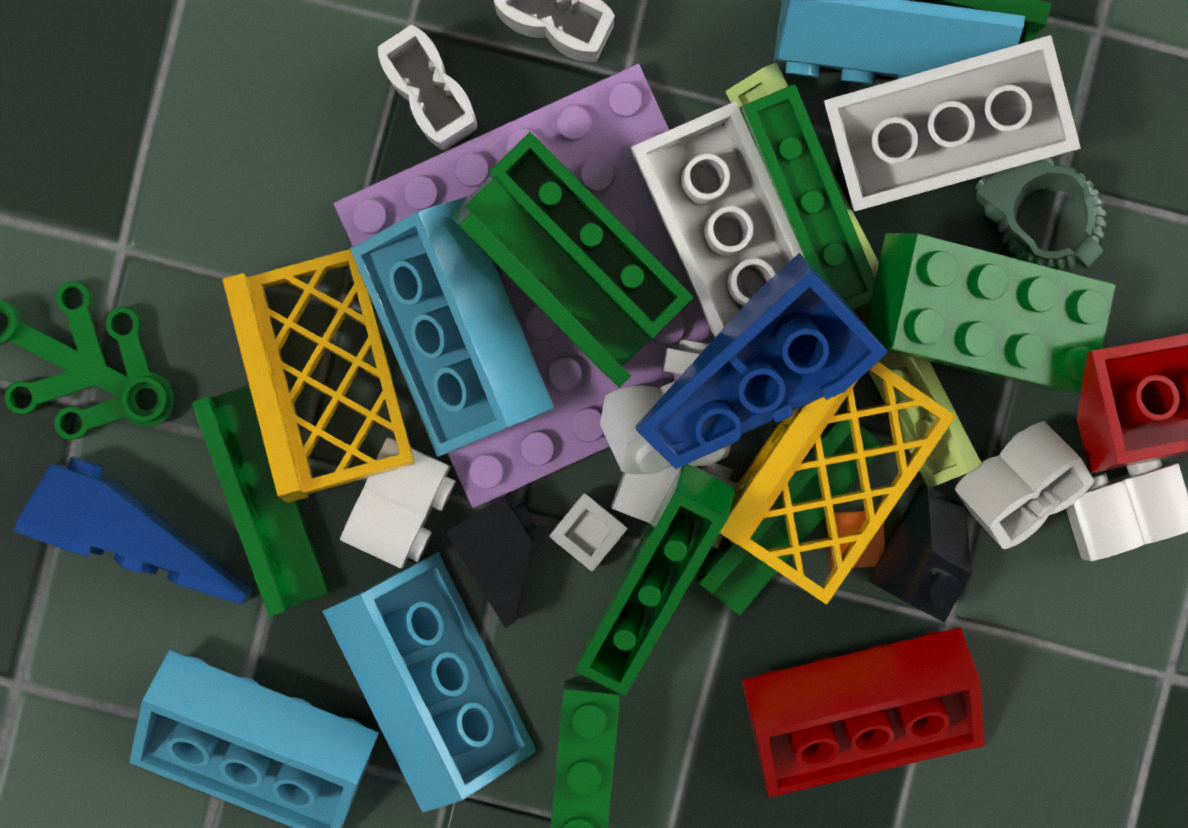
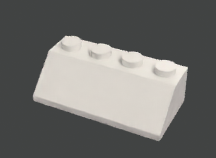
[824,35,1081,212]
[631,101,804,337]

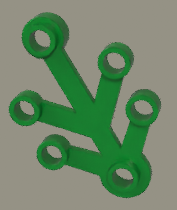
[0,281,176,440]

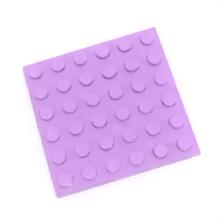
[333,64,715,508]

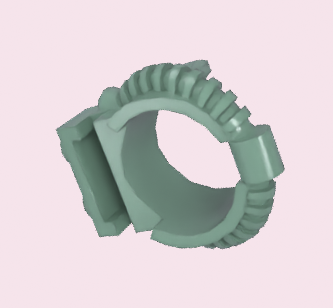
[975,157,1106,271]

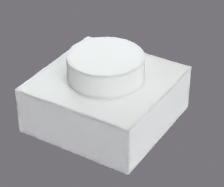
[662,340,709,375]
[549,492,628,572]

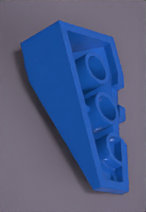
[635,253,888,469]
[13,456,254,604]

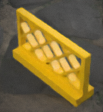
[222,249,415,503]
[720,362,956,605]

